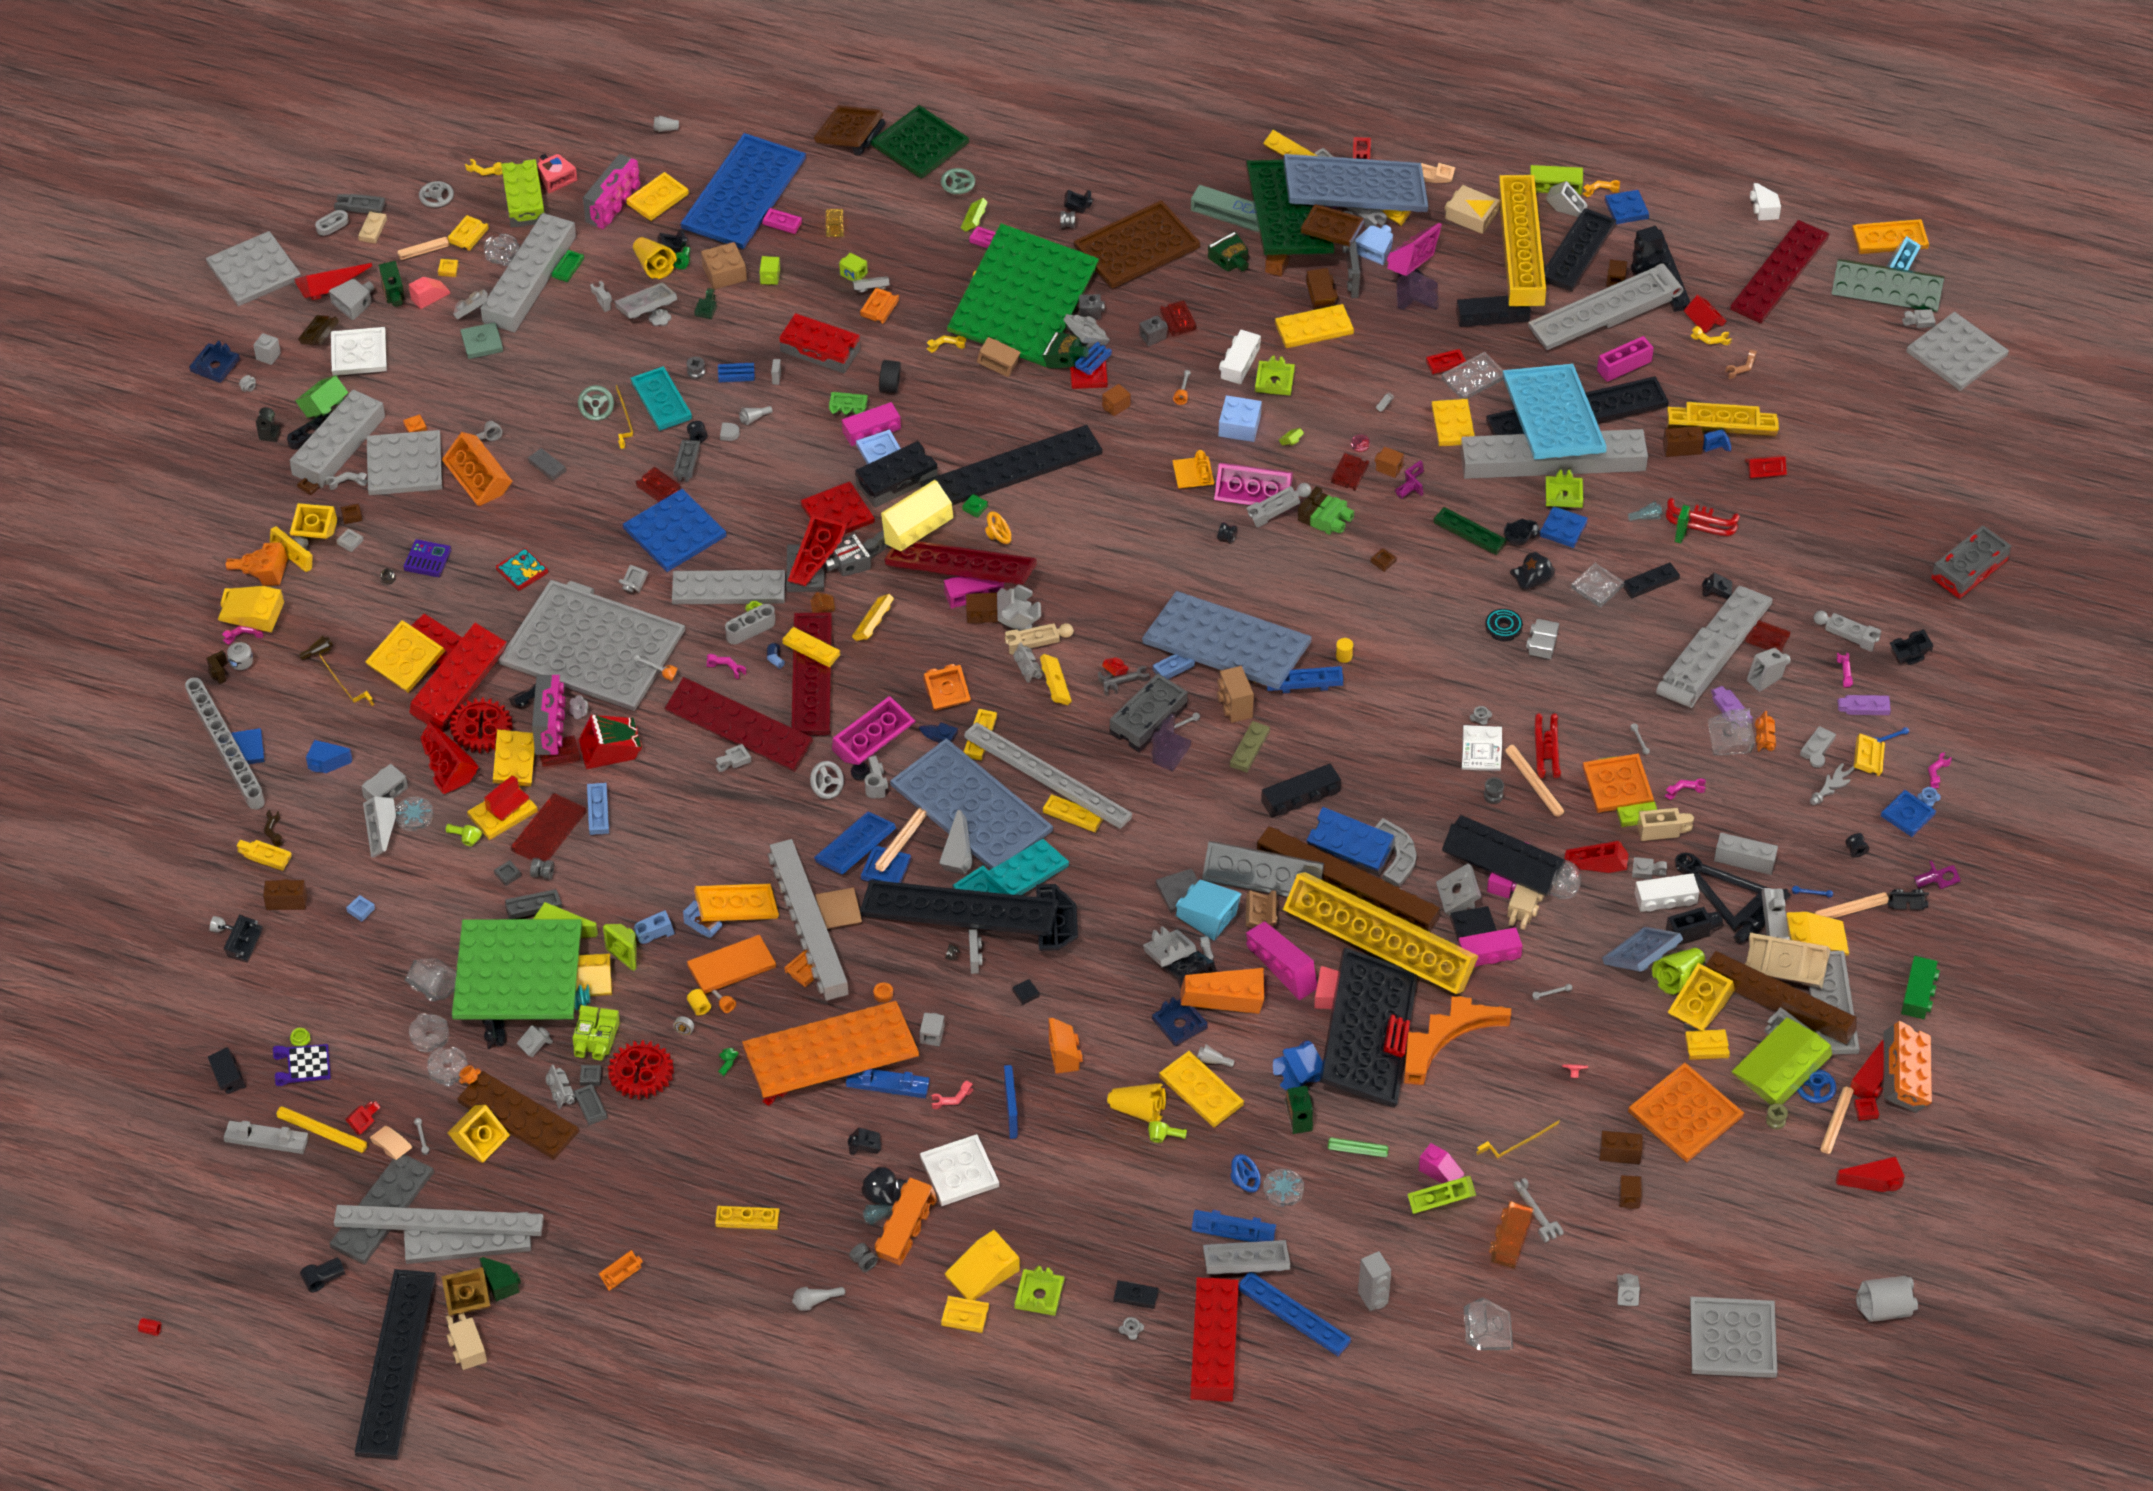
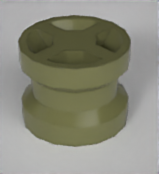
[1766,1104,1788,1130]

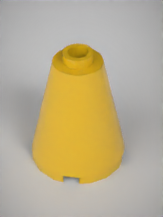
[633,237,676,279]
[1107,1083,1166,1123]

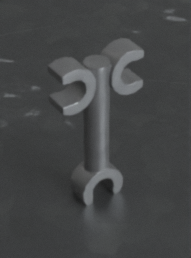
[1098,666,1149,696]

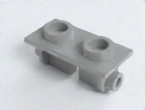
[1013,642,1043,683]
[546,1065,575,1109]

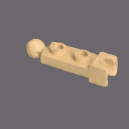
[1005,623,1074,655]

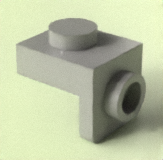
[619,565,648,593]
[517,1025,553,1057]
[1616,1274,1640,1306]

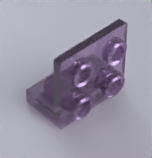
[1396,271,1439,310]
[1151,714,1191,772]

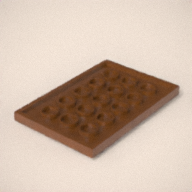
[1074,200,1200,289]

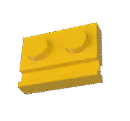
[448,215,489,251]
[1854,734,1885,776]
[1685,1029,1730,1060]
[941,1296,989,1333]

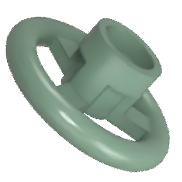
[941,168,975,194]
[578,385,614,421]

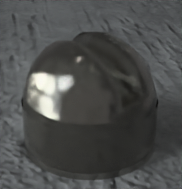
[380,568,396,585]
[945,944,961,961]

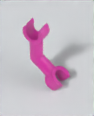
[222,626,263,644]
[1837,652,1853,688]
[707,654,746,679]
[1928,752,1952,788]
[1665,778,1706,800]

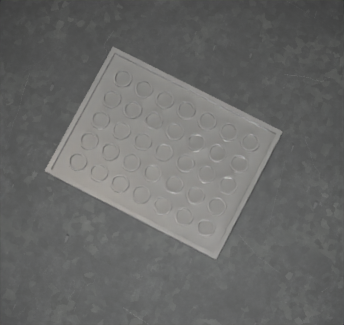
[499,580,685,711]

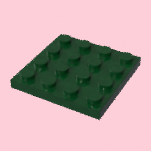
[871,105,969,179]

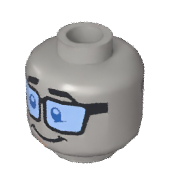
[227,642,253,670]

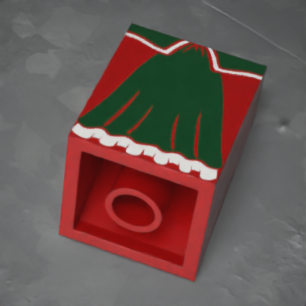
[578,715,642,769]

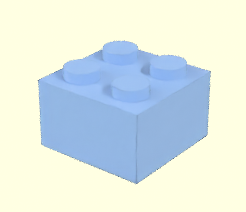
[1218,395,1262,442]

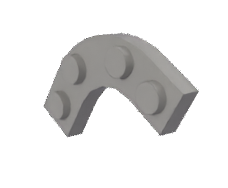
[1375,818,1417,887]

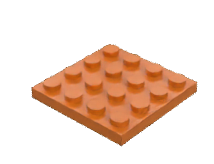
[1628,1063,1744,1163]

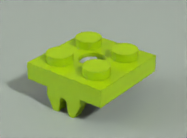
[1255,356,1295,396]
[1545,470,1583,508]
[1015,1266,1064,1316]

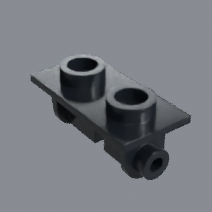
[1887,889,1929,910]
[482,1019,506,1049]

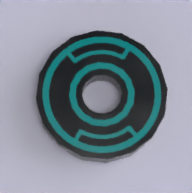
[1485,608,1523,641]

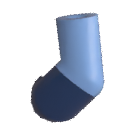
[767,643,785,669]

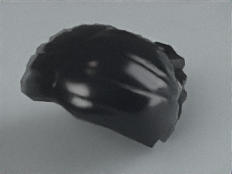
[1503,518,1539,546]

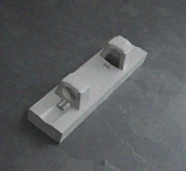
[1761,888,1790,940]
[223,1121,309,1154]

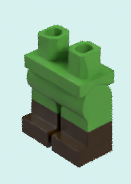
[1298,486,1354,535]

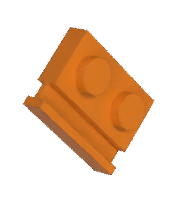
[860,288,899,324]
[784,950,815,987]

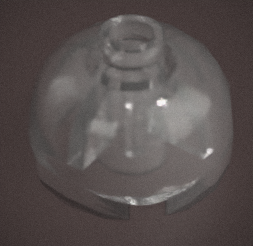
[1548,860,1582,899]

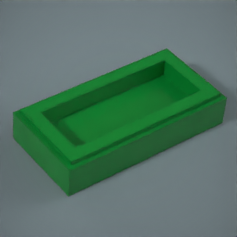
[552,250,584,282]
[1675,505,1690,544]

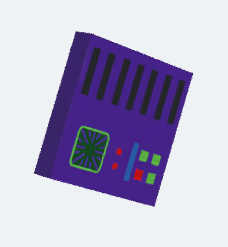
[403,539,451,578]

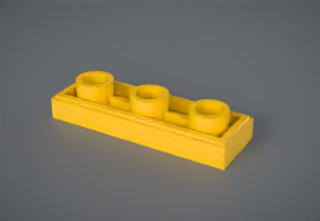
[1040,654,1072,706]
[715,1206,779,1230]

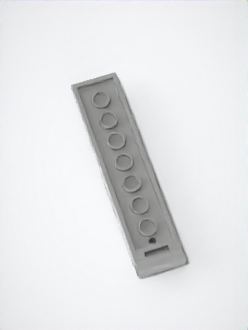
[1528,264,1684,351]
[1656,585,1772,708]

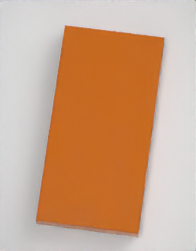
[687,935,776,994]

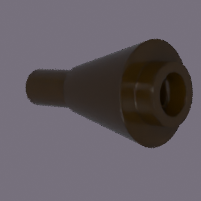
[298,635,333,661]

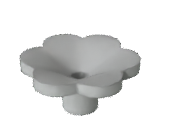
[649,309,671,326]
[569,695,588,719]

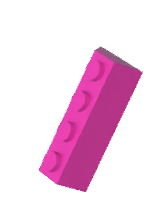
[1387,223,1442,276]
[1214,462,1293,505]
[832,696,915,765]

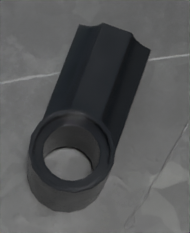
[300,1257,345,1292]

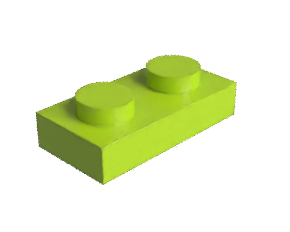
[960,198,987,232]
[1617,802,1657,827]

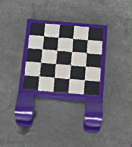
[273,1044,331,1086]

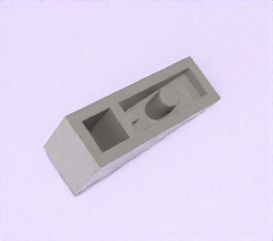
[363,796,396,858]
[939,810,972,875]

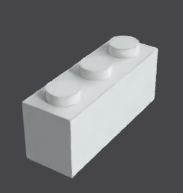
[1219,330,1261,384]
[1634,873,1699,912]

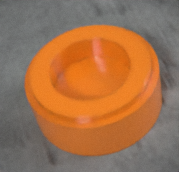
[873,982,894,1003]

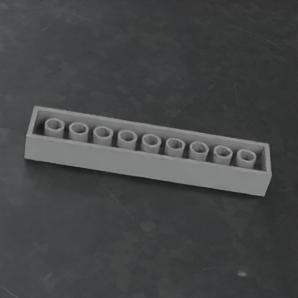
[1460,429,1648,479]

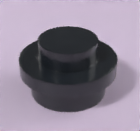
[851,762,870,780]

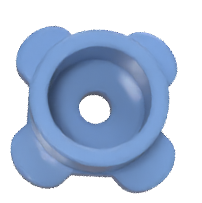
[1917,787,1941,807]

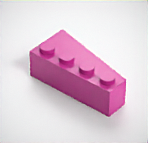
[1246,921,1317,1000]

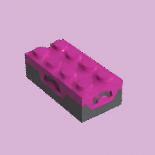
[583,153,640,229]
[532,675,566,755]

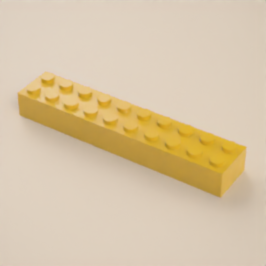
[1498,175,1546,306]
[1283,872,1478,994]

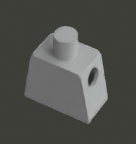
[329,279,375,320]
[1747,648,1791,692]

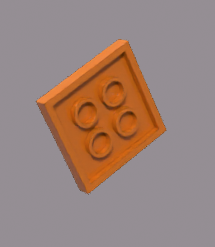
[1582,753,1654,813]

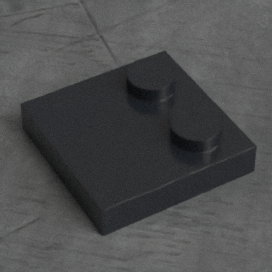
[1450,906,1497,940]

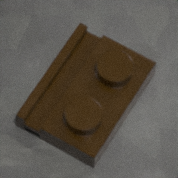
[298,315,339,345]

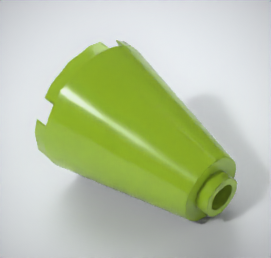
[1652,948,1705,995]

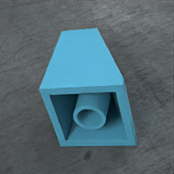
[1176,880,1241,941]

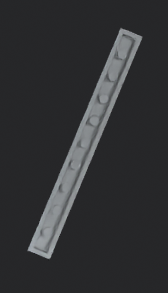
[964,722,1132,829]
[334,1205,544,1236]

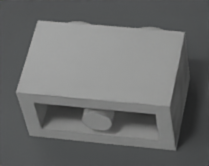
[361,764,408,800]

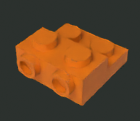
[923,664,971,711]

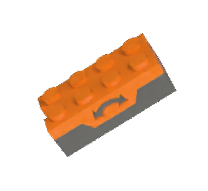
[1884,1021,1932,1113]

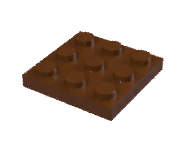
[814,105,883,147]

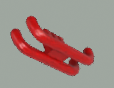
[1665,498,1740,537]
[1535,713,1561,779]

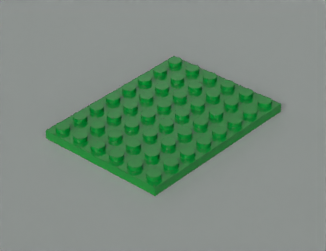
[947,223,1099,367]

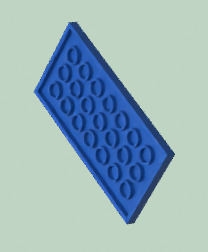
[680,133,806,249]

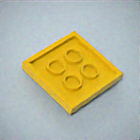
[365,620,445,693]

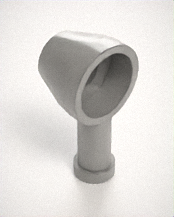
[476,421,503,441]

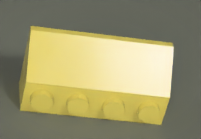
[881,480,953,551]

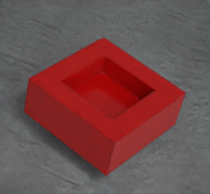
[1102,657,1129,676]
[1854,1097,1879,1121]

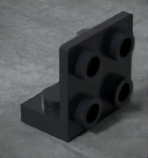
[1163,950,1217,991]

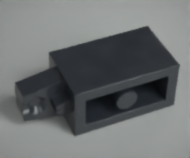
[1666,907,1723,945]

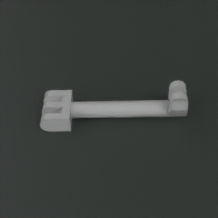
[1513,1178,1564,1243]

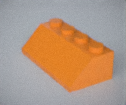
[442,432,513,506]

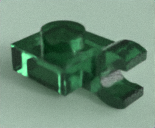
[694,288,717,319]

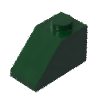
[479,1257,521,1302]

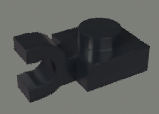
[509,684,536,707]

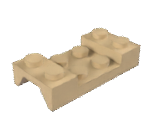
[1745,933,1830,988]

